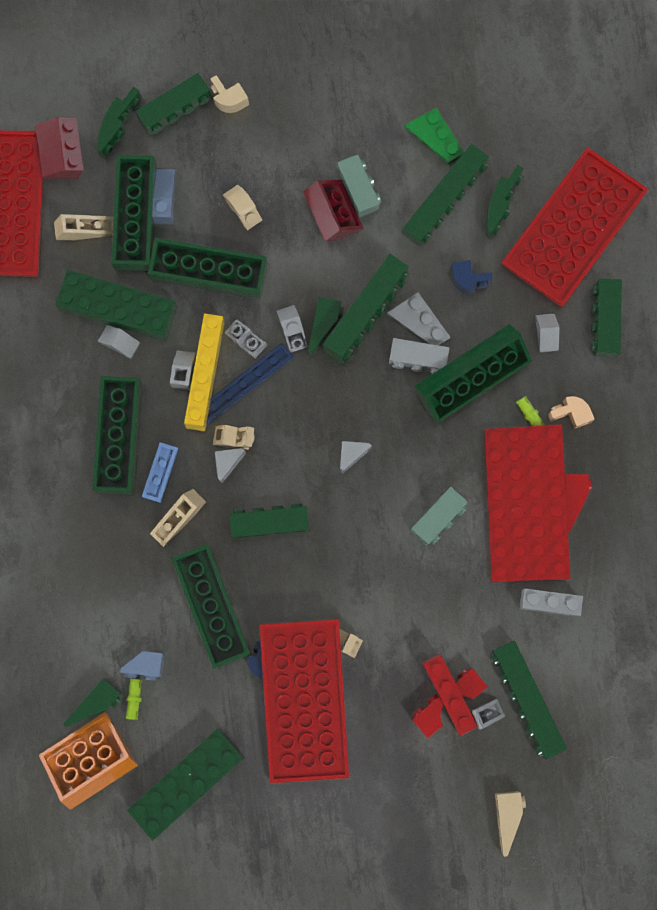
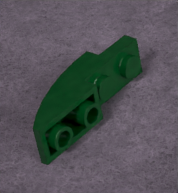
[97,86,142,158]
[486,165,524,239]

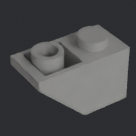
[277,305,308,353]
[170,350,196,390]

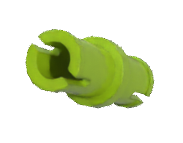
[516,396,545,426]
[125,679,142,720]

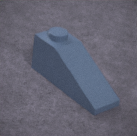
[152,169,176,224]

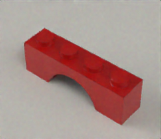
[422,654,478,736]
[411,668,488,738]

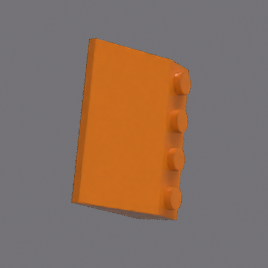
[39,712,138,810]

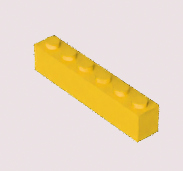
[184,314,224,431]

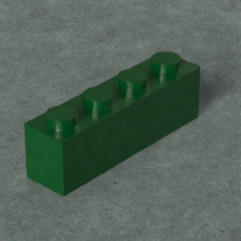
[136,73,212,136]
[591,278,622,357]
[229,504,309,539]

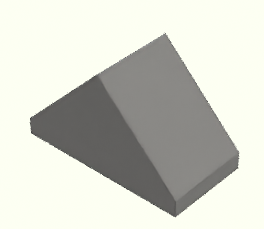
[535,314,559,353]
[98,325,140,359]
[340,441,372,474]
[215,448,246,483]
[470,699,505,730]

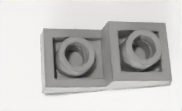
[225,319,267,359]

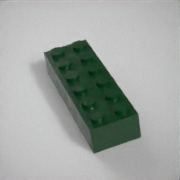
[111,155,157,271]
[148,238,268,299]
[323,253,409,366]
[55,269,178,342]
[414,324,533,423]
[92,376,142,495]
[171,544,251,669]
[127,728,245,841]

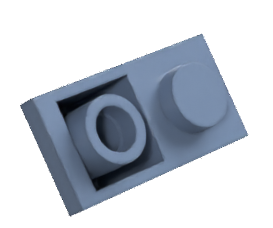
[120,651,165,681]

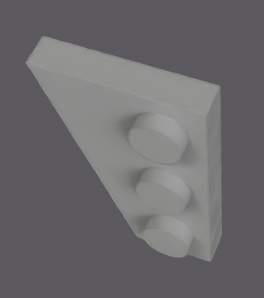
[387,292,451,346]

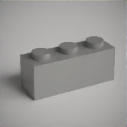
[389,338,450,374]
[519,588,583,617]

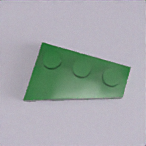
[404,108,464,164]

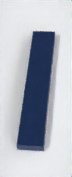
[206,343,294,426]

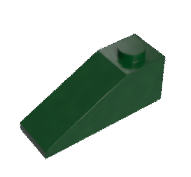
[308,297,344,356]
[63,678,123,727]

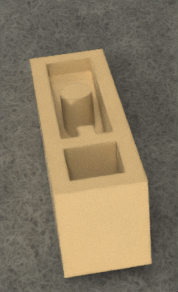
[54,214,114,240]
[150,489,206,547]
[495,791,526,856]

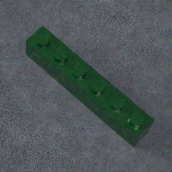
[402,143,489,247]
[491,640,567,760]

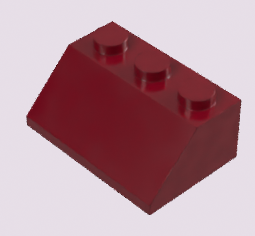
[35,117,83,179]
[303,180,364,241]

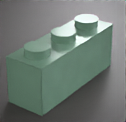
[337,154,381,218]
[411,487,468,546]

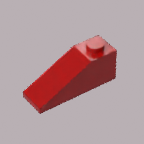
[565,474,592,533]

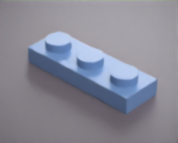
[142,442,179,503]

